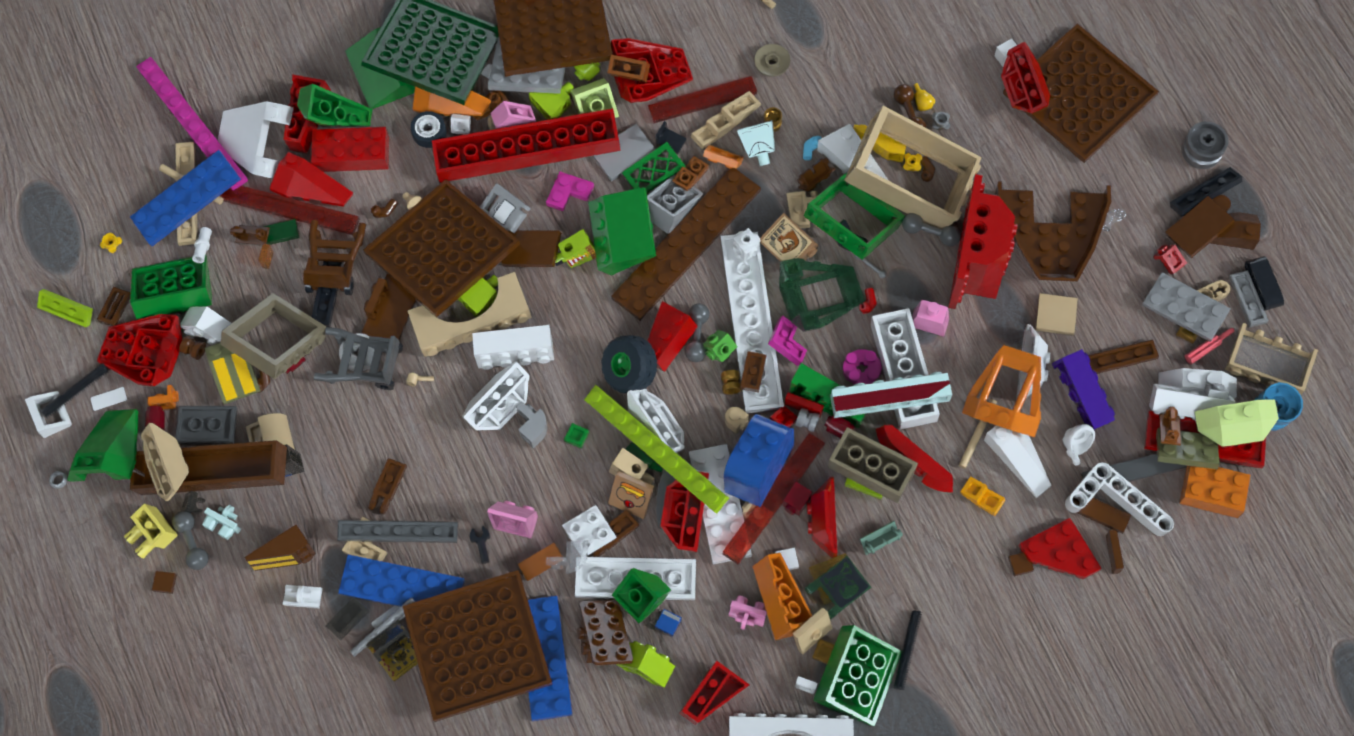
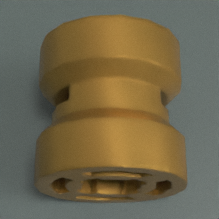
[764,107,782,132]
[721,370,742,395]

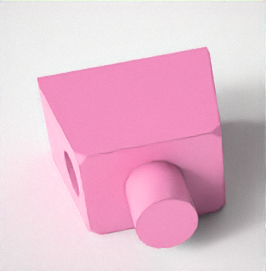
[912,300,949,337]

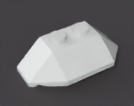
[1016,324,1050,400]
[462,362,529,430]
[1158,368,1237,399]
[627,389,684,453]

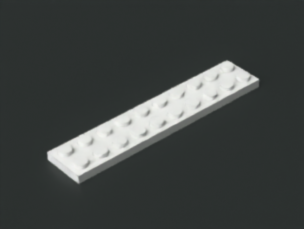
[721,232,784,413]

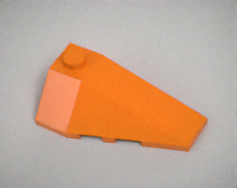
[413,87,491,116]

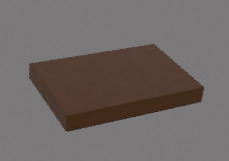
[1165,196,1235,258]
[501,230,562,267]

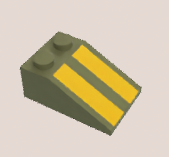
[205,337,260,404]

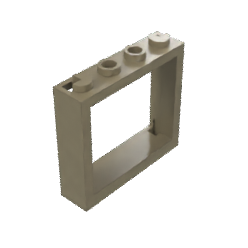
[221,293,326,379]

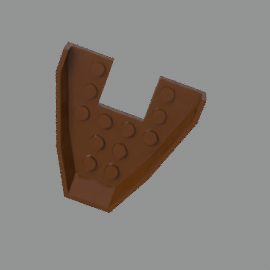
[995,181,1112,282]

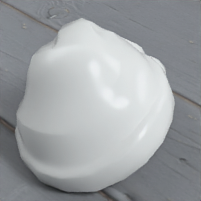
[1062,424,1095,466]

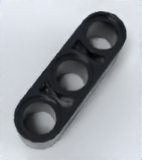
[1245,256,1284,311]

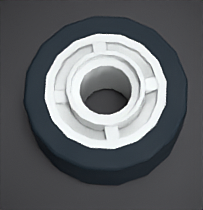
[410,111,446,148]

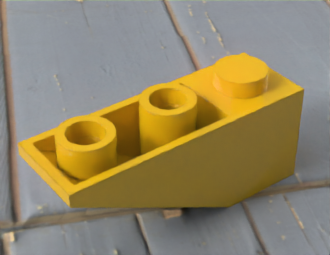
[854,124,906,163]

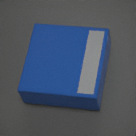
[655,609,682,637]

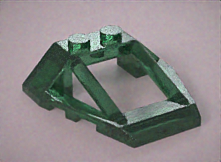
[779,258,865,332]

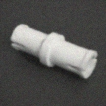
[192,227,212,263]

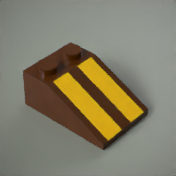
[244,525,316,571]

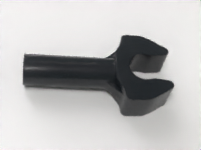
[470,526,490,564]

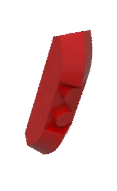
[876,425,953,492]

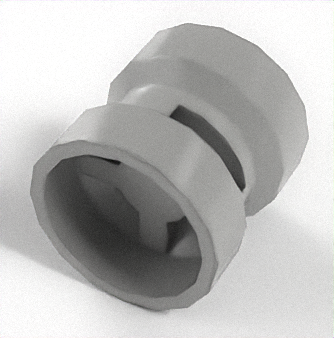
[795,408,820,432]

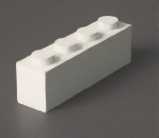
[1149,384,1235,421]

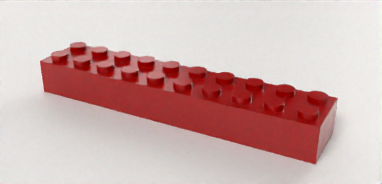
[432,108,621,183]

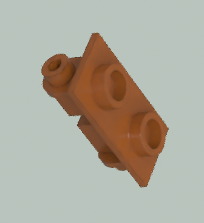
[1159,406,1181,446]

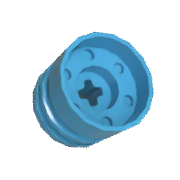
[1254,383,1303,431]

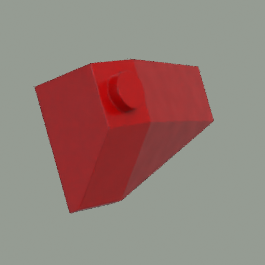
[270,152,353,207]

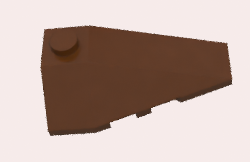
[1209,212,1261,250]

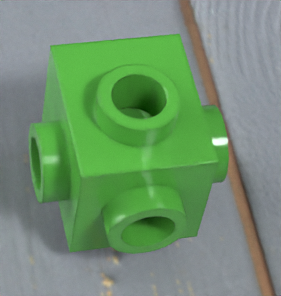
[703,330,738,362]

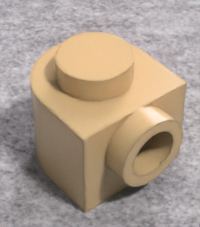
[725,407,749,434]

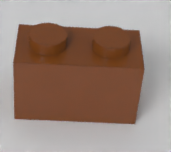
[607,55,650,82]

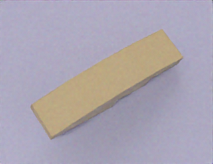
[691,91,761,150]

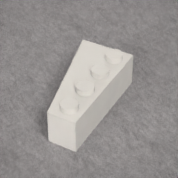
[817,124,889,181]

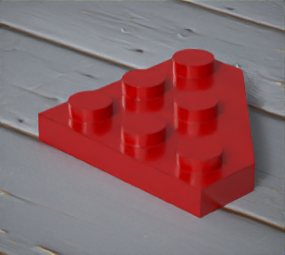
[1018,518,1102,579]

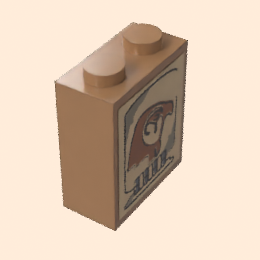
[760,213,819,273]

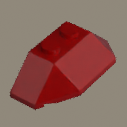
[1001,42,1050,114]
[660,471,709,552]
[807,477,838,559]

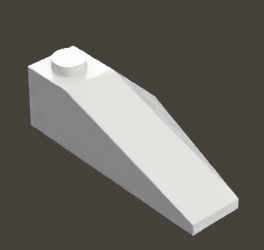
[984,425,1052,498]

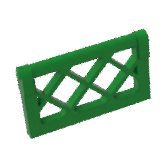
[622,142,685,193]

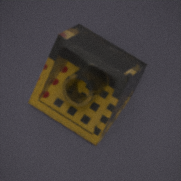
[366,620,418,682]

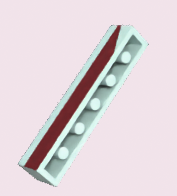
[830,372,952,418]

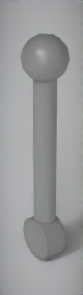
[855,255,886,278]

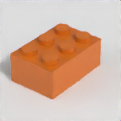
[1179,466,1251,518]

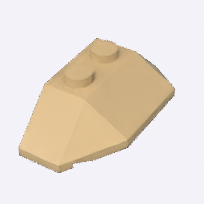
[141,423,189,501]

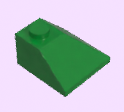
[612,568,671,624]

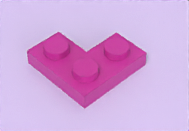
[546,171,594,211]
[768,316,807,366]

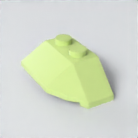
[1194,400,1279,447]

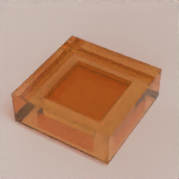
[258,244,274,269]

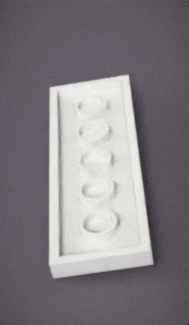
[689,444,752,565]
[575,557,696,600]

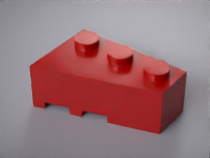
[647,301,698,372]
[679,661,750,725]

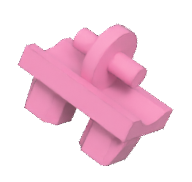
[729,595,767,630]

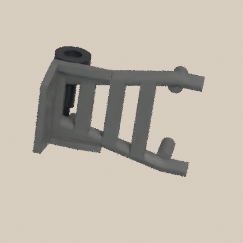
[314,327,403,390]

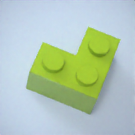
[616,641,675,688]

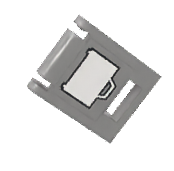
[480,183,531,233]

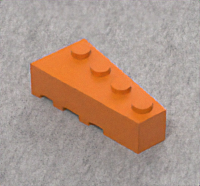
[752,553,813,640]

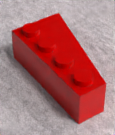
[283,74,332,154]

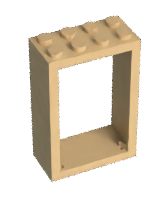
[844,106,982,229]

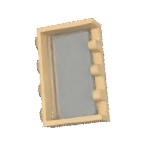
[1225,323,1318,395]

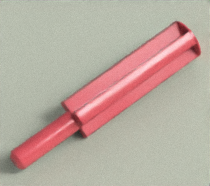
[1184,328,1235,365]

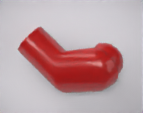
[859,288,877,314]

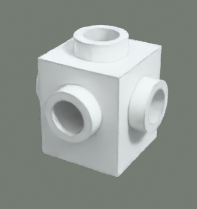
[733,228,760,262]

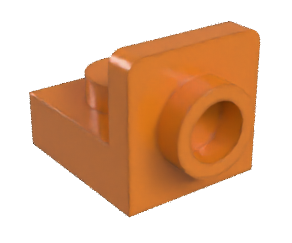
[148,385,179,410]

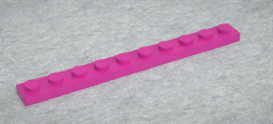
[136,57,248,191]

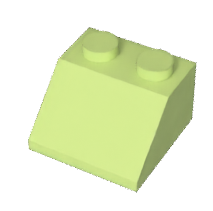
[570,78,619,118]

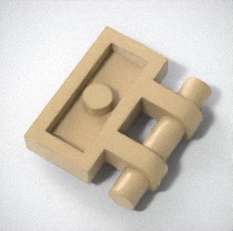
[786,191,818,229]

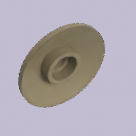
[754,44,790,77]

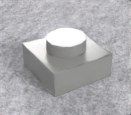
[1204,383,1229,400]

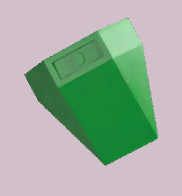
[67,409,138,482]

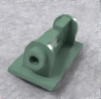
[860,521,903,555]

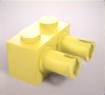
[124,504,178,559]

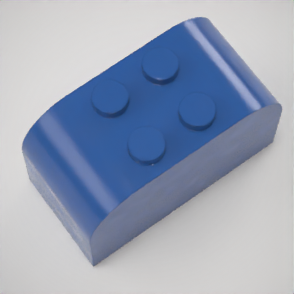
[724,414,794,507]

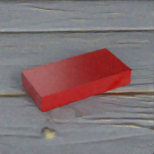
[784,392,824,418]

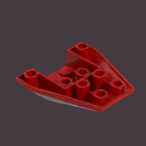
[611,38,693,103]
[97,314,182,386]

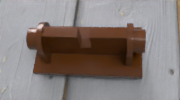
[797,158,836,191]
[230,225,270,246]

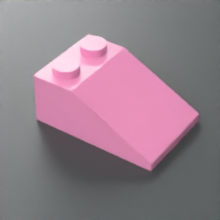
[487,501,538,539]

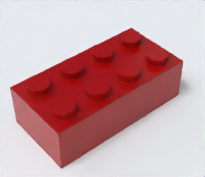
[311,127,389,172]

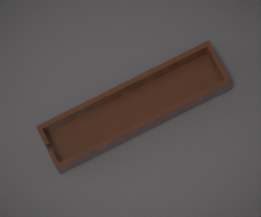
[130,440,287,495]

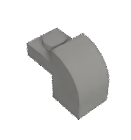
[516,401,548,449]

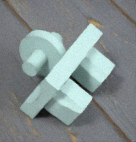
[202,505,241,540]

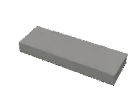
[1228,270,1269,328]

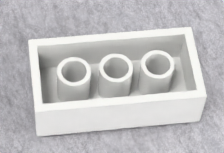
[472,325,554,370]

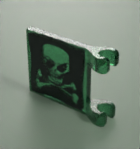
[805,555,872,620]

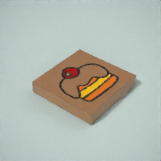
[608,471,654,519]

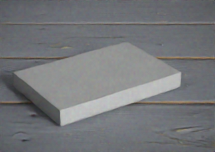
[593,124,656,182]

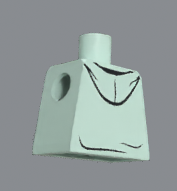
[737,120,775,166]

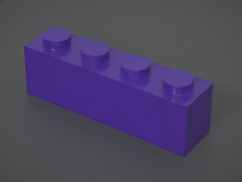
[1051,349,1115,429]

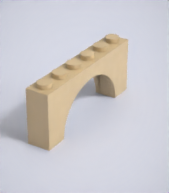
[408,272,532,357]

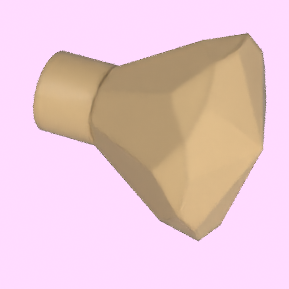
[403,192,422,210]

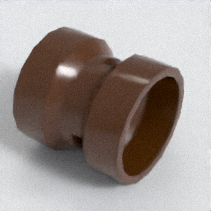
[179,335,206,360]

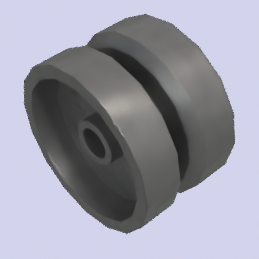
[1182,121,1228,169]

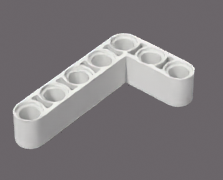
[1065,462,1174,536]

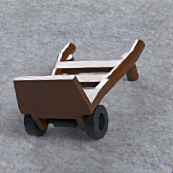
[303,220,366,295]

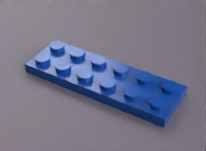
[130,150,241,246]
[338,555,465,607]
[528,596,573,722]

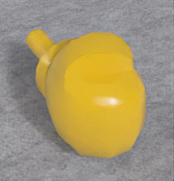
[914,83,935,111]

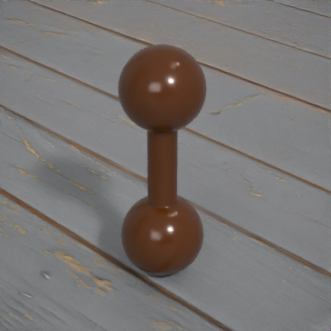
[893,84,926,128]

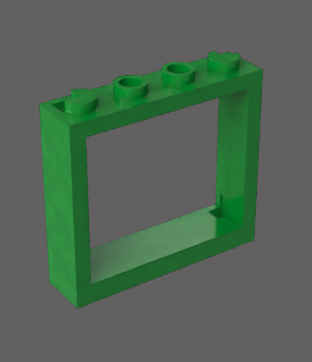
[804,172,905,260]

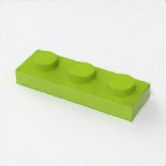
[37,289,93,327]

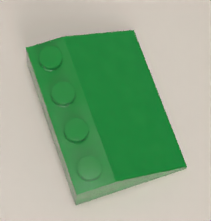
[345,26,415,109]
[588,187,656,276]
[130,254,212,320]
[813,625,902,726]

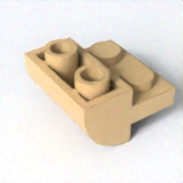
[246,413,295,453]

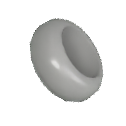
[49,471,67,489]

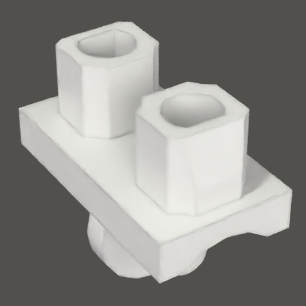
[283,585,322,609]

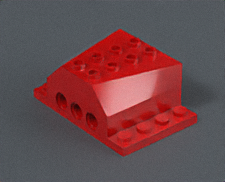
[948,174,1018,309]

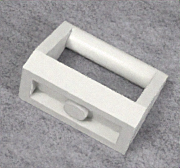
[25,391,72,438]

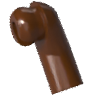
[921,156,935,182]
[371,199,398,218]
[257,370,270,393]

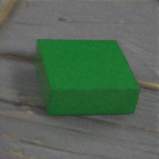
[564,423,590,449]

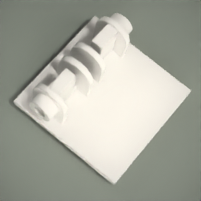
[562,505,617,558]

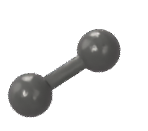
[902,213,961,246]
[685,303,710,362]
[172,511,209,570]

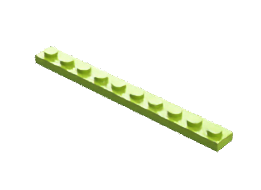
[584,385,729,513]

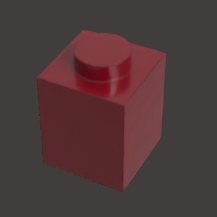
[783,482,813,516]

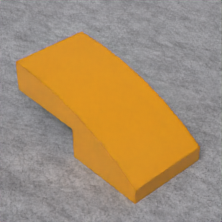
[960,476,1005,516]

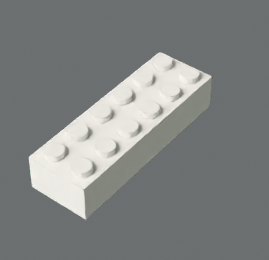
[870,308,940,430]

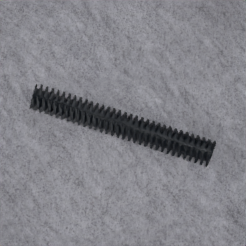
[40,364,108,419]
[893,610,923,690]

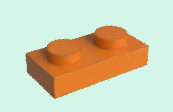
[703,145,744,169]

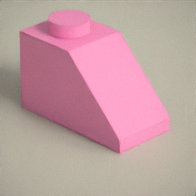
[491,101,536,129]

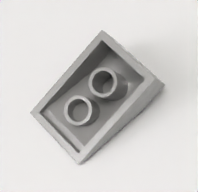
[647,174,704,234]

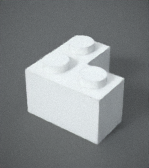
[180,306,232,345]

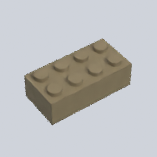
[828,427,918,503]

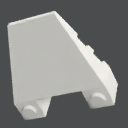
[218,101,293,178]

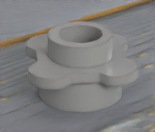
[932,112,950,130]

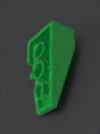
[297,84,373,127]

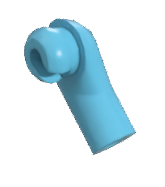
[803,136,822,160]

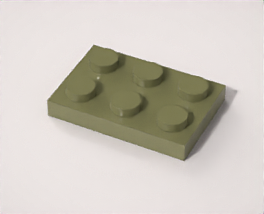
[1156,428,1219,469]

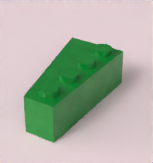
[790,363,867,428]

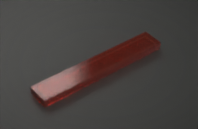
[648,76,757,123]

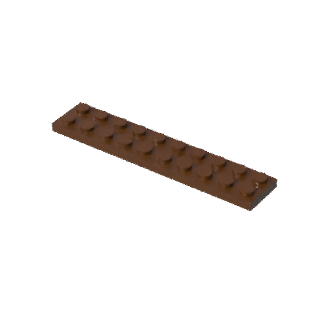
[611,168,761,321]

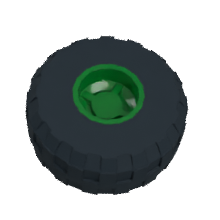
[601,335,657,393]

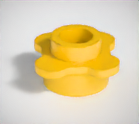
[903,153,922,171]
[100,233,122,253]

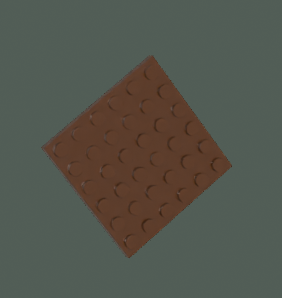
[494,0,613,77]
[1003,23,1159,163]
[363,180,520,318]
[403,570,553,722]

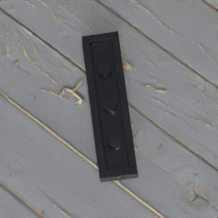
[1170,167,1243,217]
[311,261,344,327]

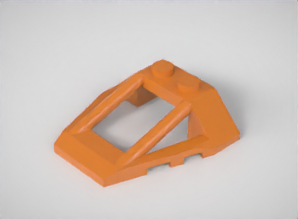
[962,345,1041,437]

